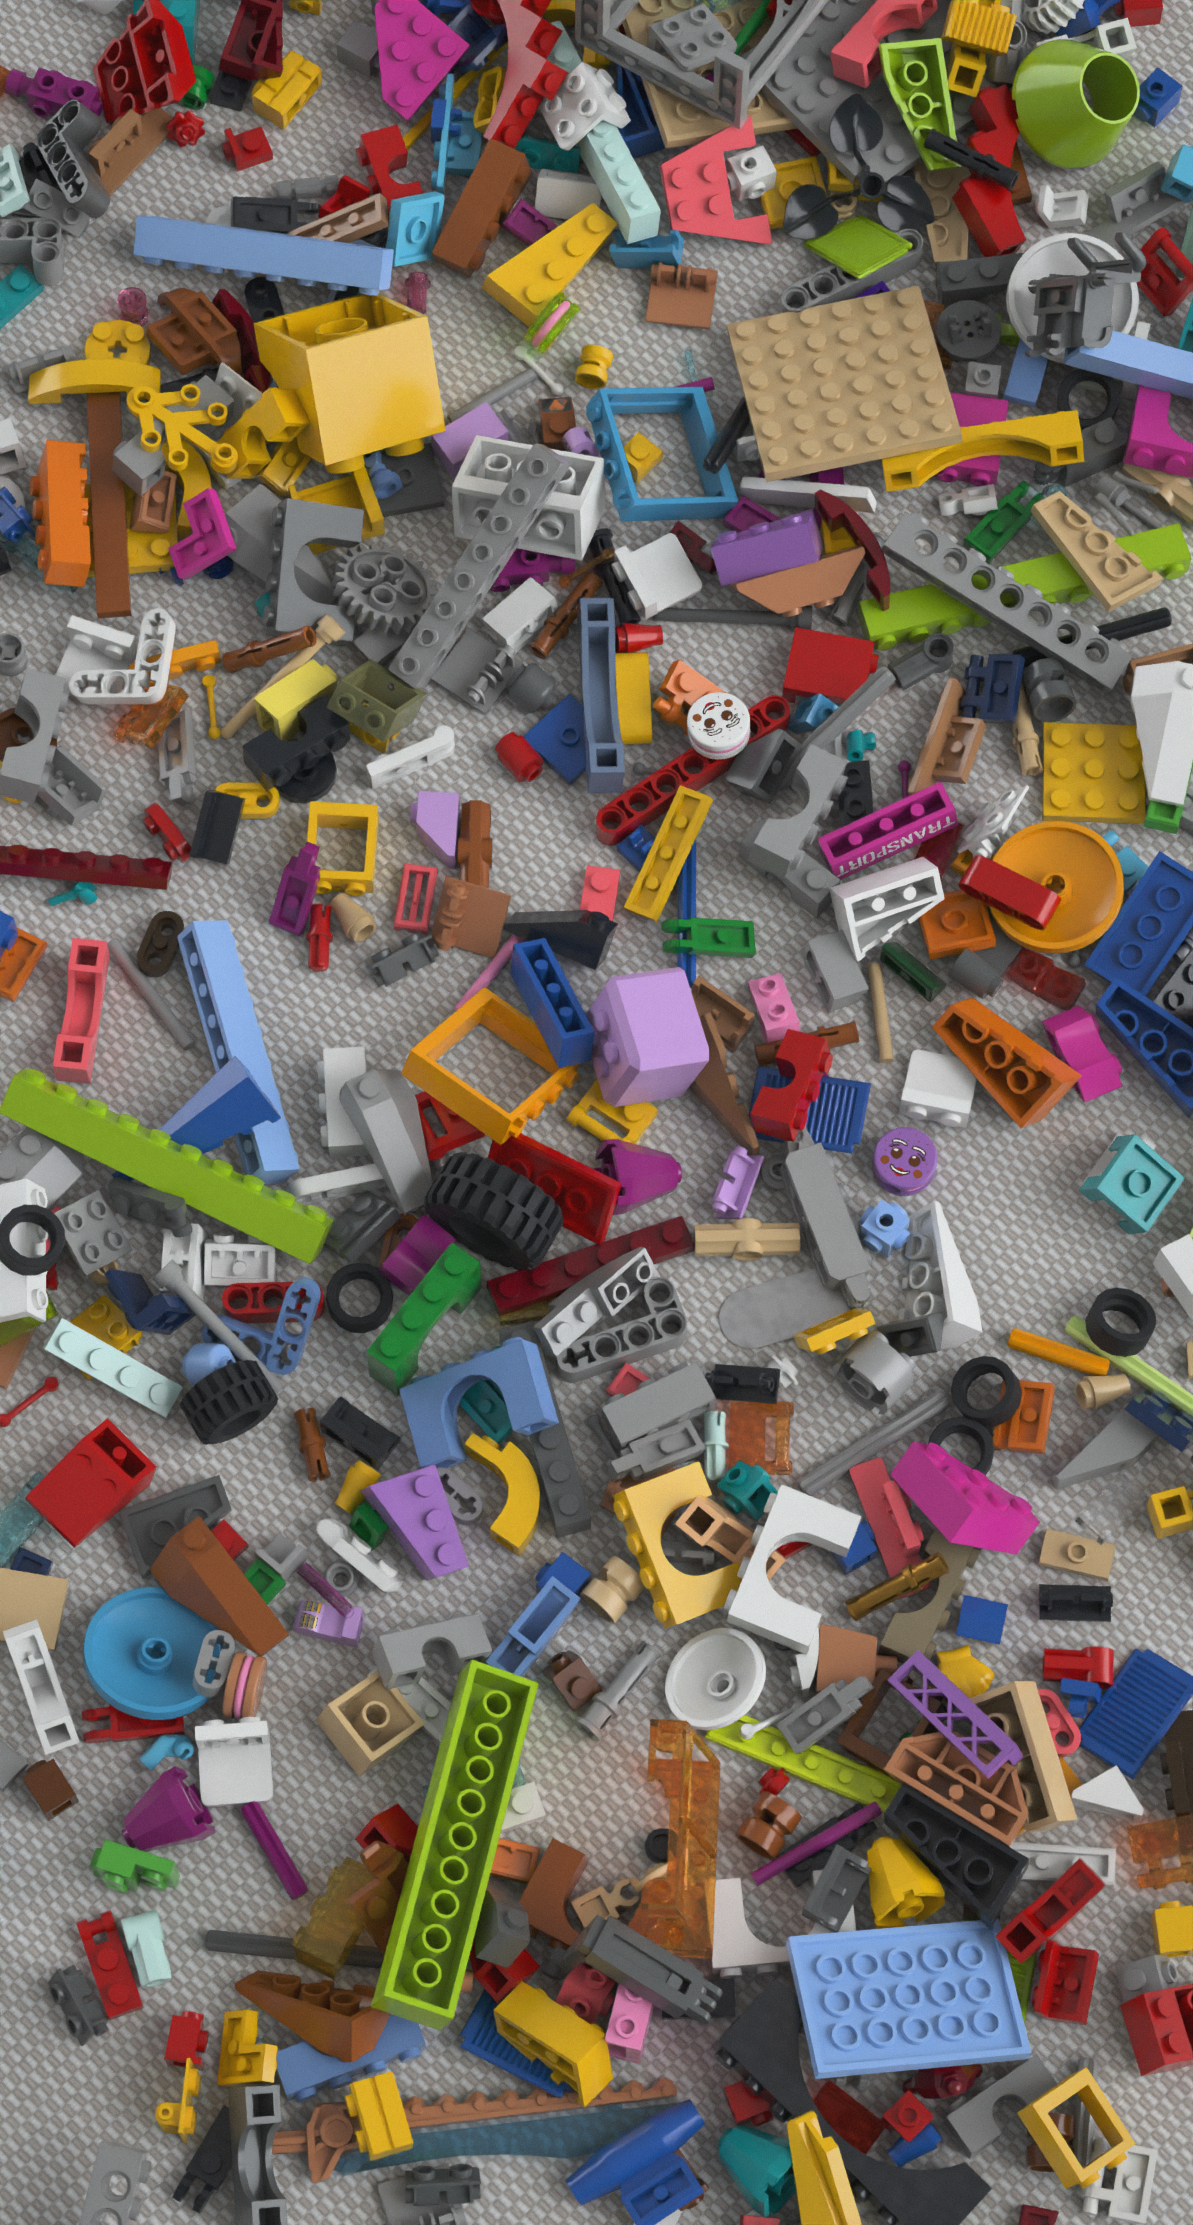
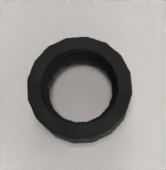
[1057,368,1119,430]
[0,1204,65,1276]
[326,1263,393,1333]
[1085,1288,1156,1357]
[951,1356,1022,1427]
[928,1417,995,1476]

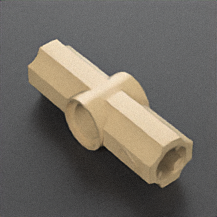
[1121,463,1193,525]
[694,1218,800,1261]

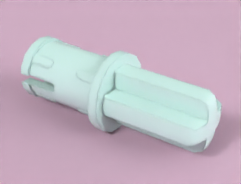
[703,1411,729,1483]

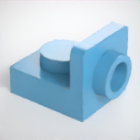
[787,693,839,735]

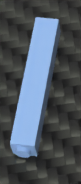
[1064,330,1193,400]

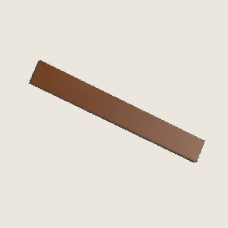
[86,392,132,619]

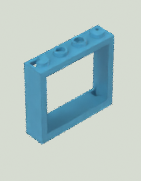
[586,387,739,522]

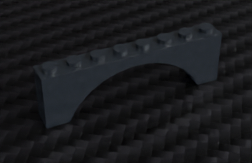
[711,1978,992,2225]

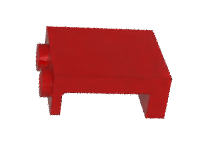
[782,627,879,704]

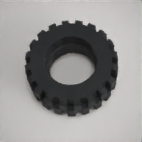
[424,1152,563,1271]

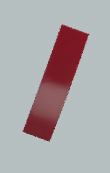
[212,289,270,393]
[814,489,890,612]

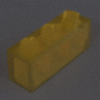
[292,1857,373,1980]

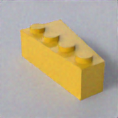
[481,203,618,330]

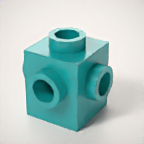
[716,1460,778,1521]

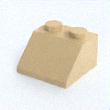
[315,1670,425,1777]

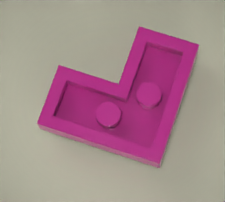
[169,488,237,580]

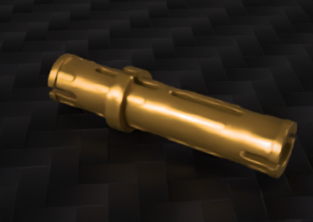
[845,1552,949,1621]

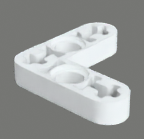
[69,608,176,704]

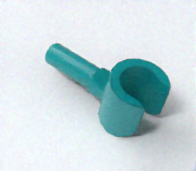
[48,881,97,906]

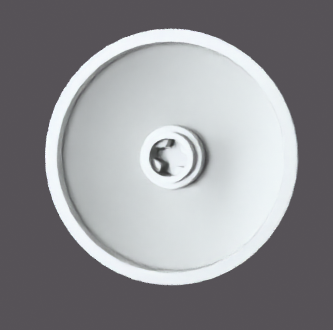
[1006,233,1139,363]

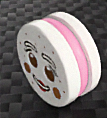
[687,692,750,759]

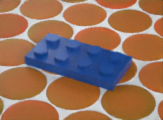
[1084,851,1193,996]

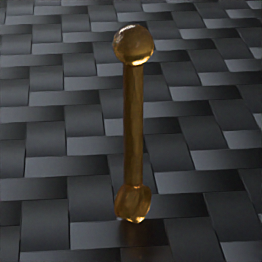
[559,547,615,588]

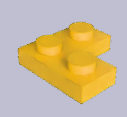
[217,2009,277,2088]

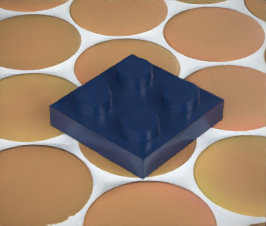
[1125,1389,1193,1452]

